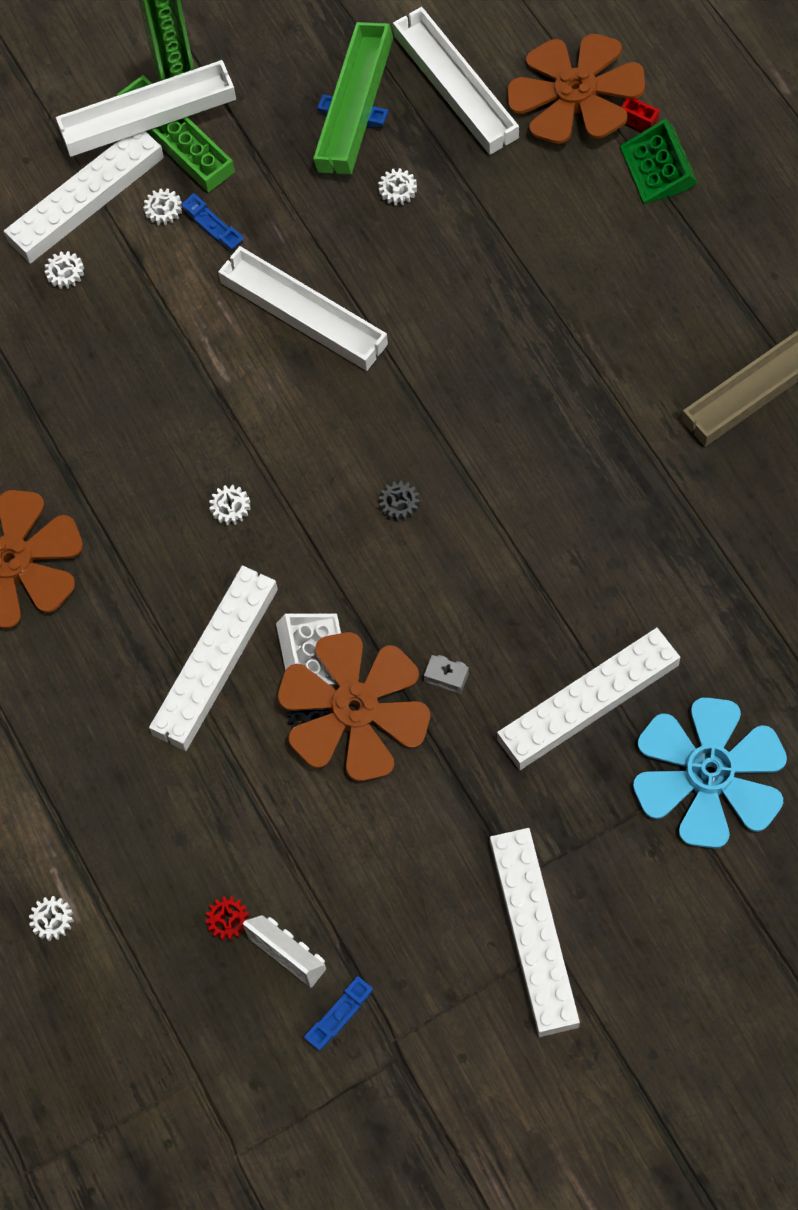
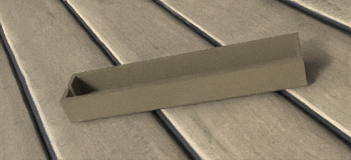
[681,331,798,447]

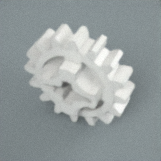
[379,168,417,206]
[143,188,182,225]
[45,251,84,289]
[209,485,251,525]
[29,896,74,941]

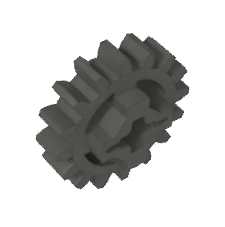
[379,481,420,521]

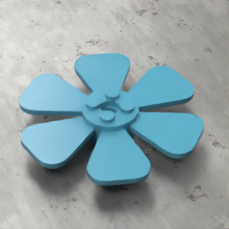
[633,698,787,848]

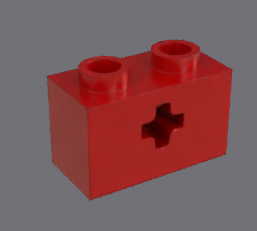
[621,99,660,132]

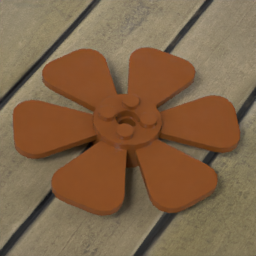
[508,34,645,144]
[0,490,83,629]
[278,632,430,781]

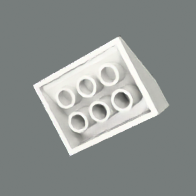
[276,614,341,688]
[243,915,326,988]

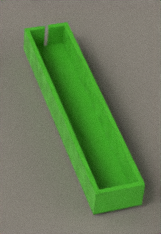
[313,22,394,175]

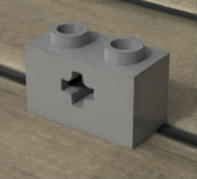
[424,655,469,694]

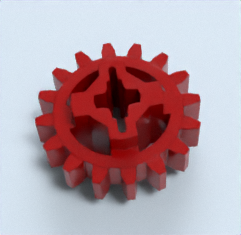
[205,896,250,941]

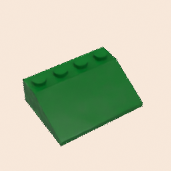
[620,119,698,204]

